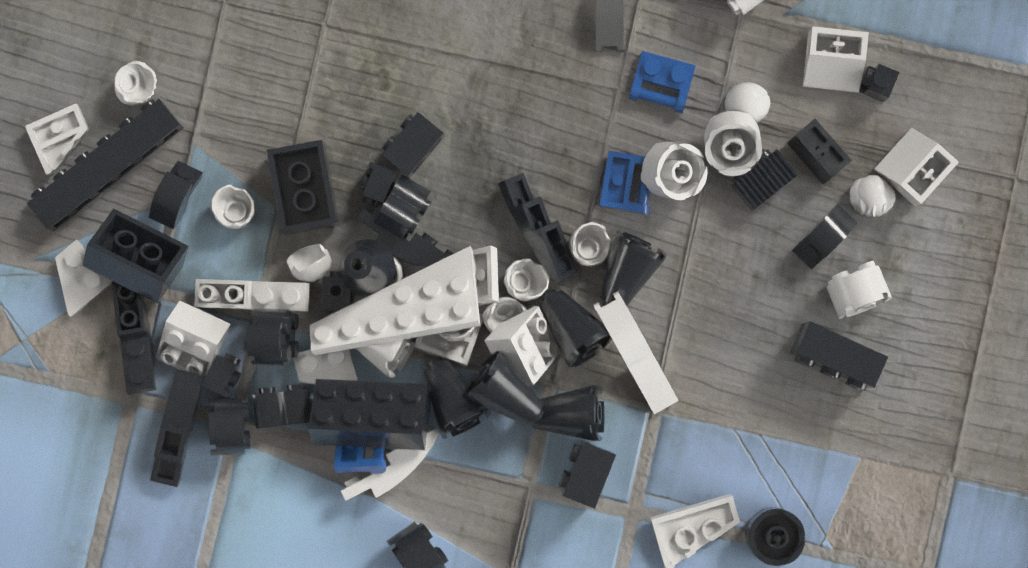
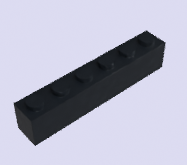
[27,99,184,231]

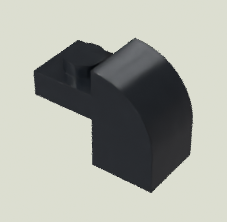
[148,161,203,230]
[792,204,857,270]

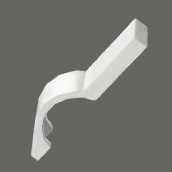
[593,292,679,414]

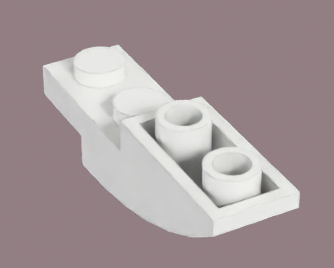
[194,279,310,312]
[341,426,439,501]

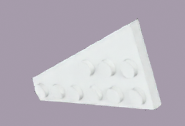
[310,246,480,355]

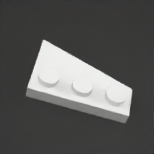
[650,493,740,568]

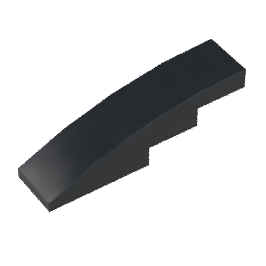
[498,173,578,282]

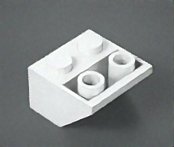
[803,26,869,93]
[874,128,959,207]
[155,301,230,379]
[485,306,561,385]

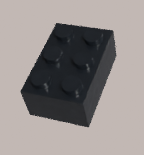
[266,140,340,235]
[82,208,189,303]
[789,321,888,391]
[558,440,616,509]

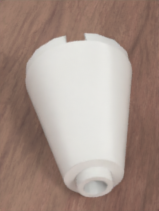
[355,338,415,378]

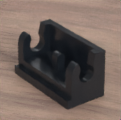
[787,118,852,184]

